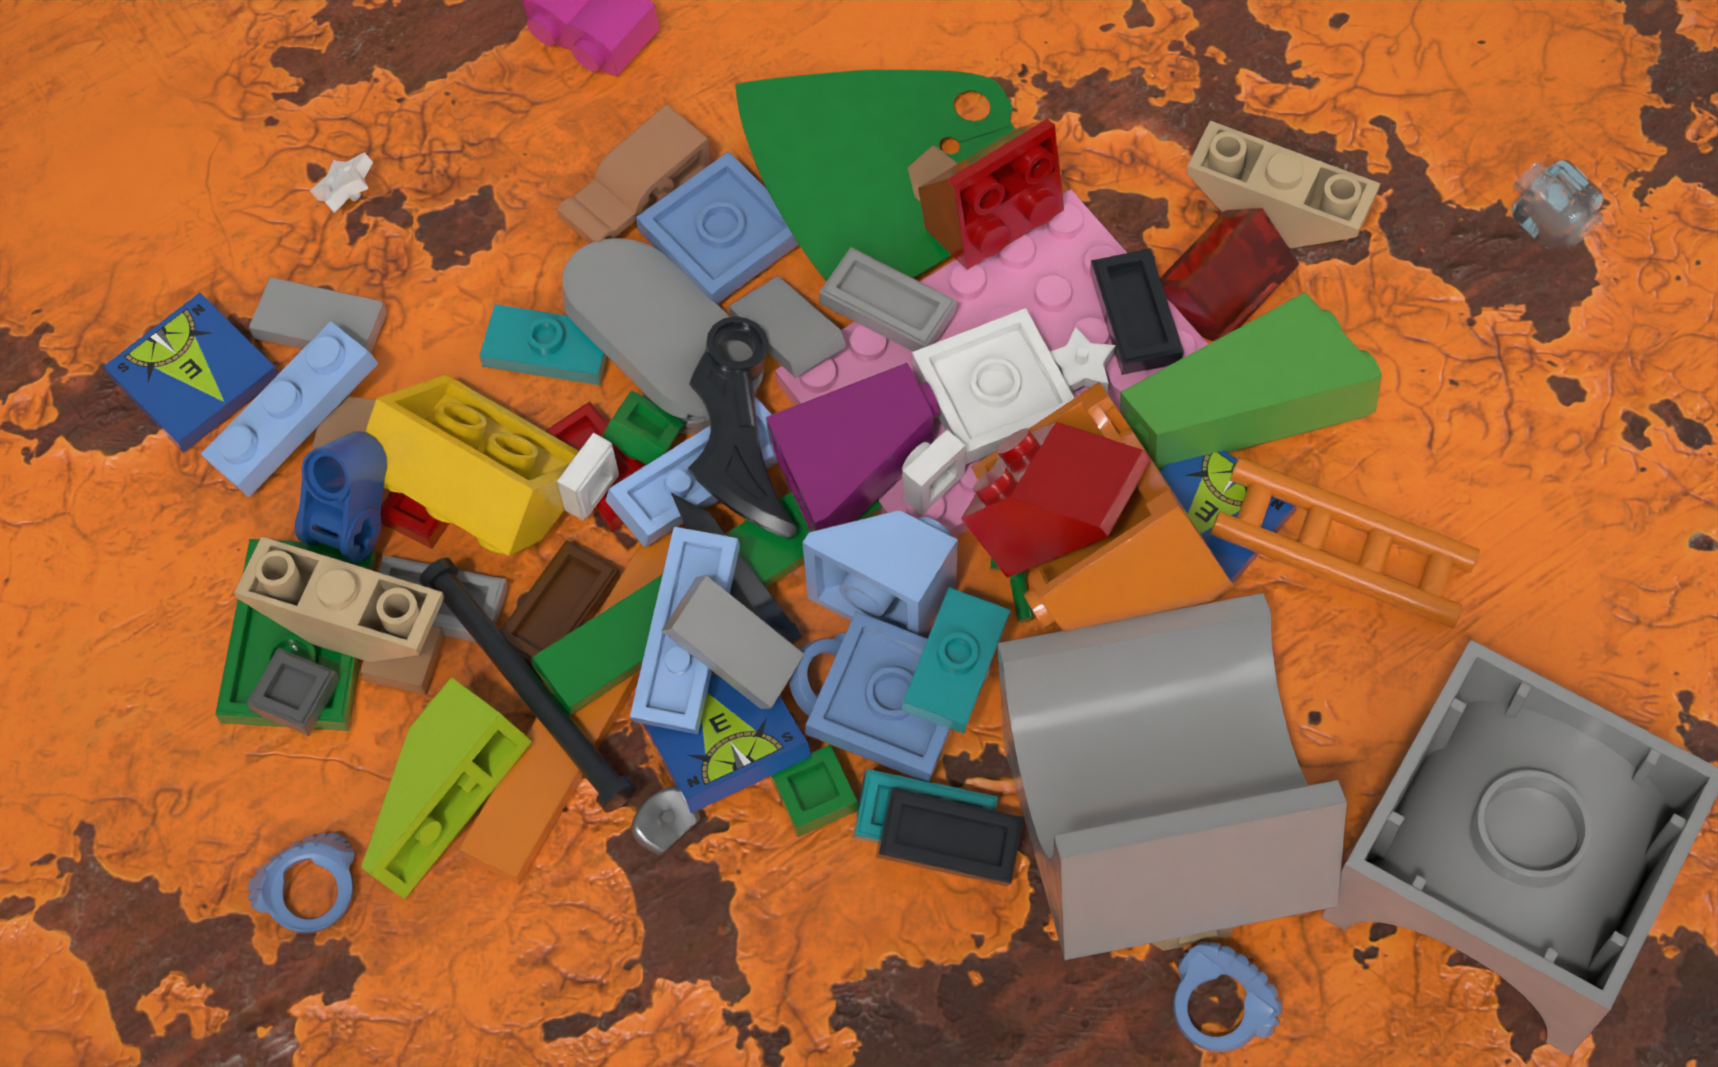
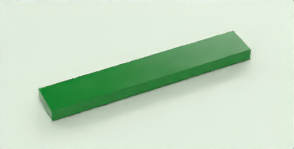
[532,492,882,715]

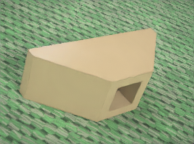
[1186,121,1381,248]
[234,536,445,662]

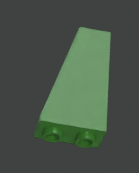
[1120,292,1382,470]

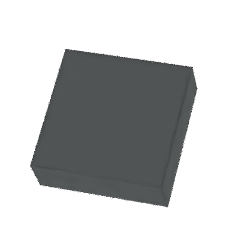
[246,648,340,736]

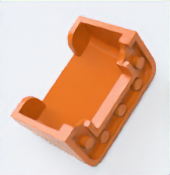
[971,382,1234,632]

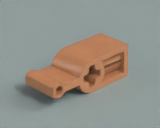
[557,104,711,244]

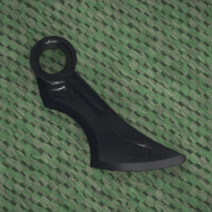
[687,316,797,539]

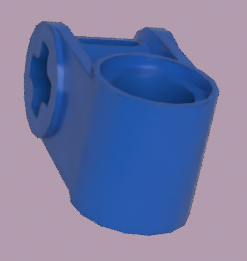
[295,431,387,563]

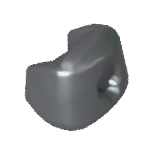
[632,786,700,855]

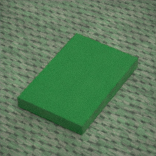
[215,539,378,731]

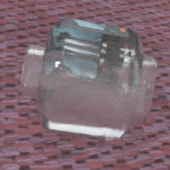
[1511,160,1605,250]

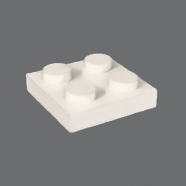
[912,308,1074,465]

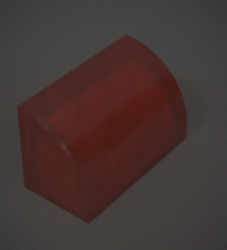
[1160,208,1299,342]

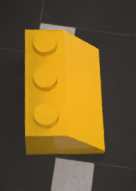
[365,374,579,556]

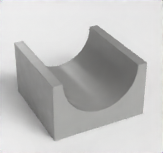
[997,593,1347,960]
[1321,639,1718,1056]

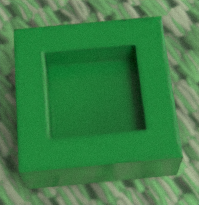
[601,390,685,465]
[770,745,858,837]

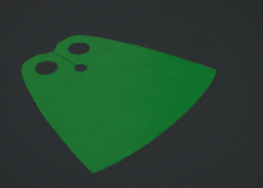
[735,69,1015,282]

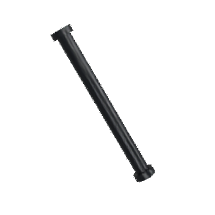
[419,557,636,813]

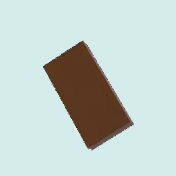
[501,540,621,671]

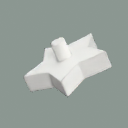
[310,152,373,213]
[1050,327,1115,392]

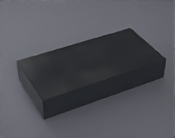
[1090,248,1184,375]
[875,788,1023,886]

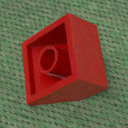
[961,422,1150,578]

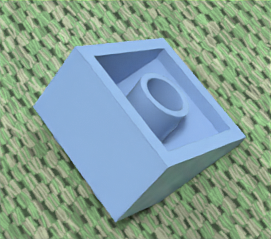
[802,510,958,639]

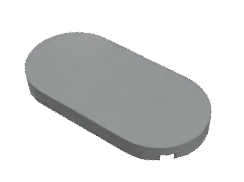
[562,238,764,422]

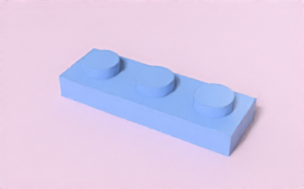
[201,321,379,498]
[606,397,777,547]
[630,527,740,734]

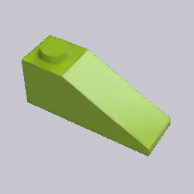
[361,677,532,900]

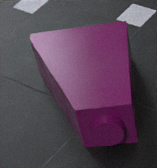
[766,363,940,532]

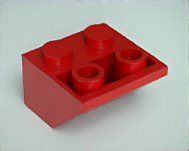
[918,118,1064,270]

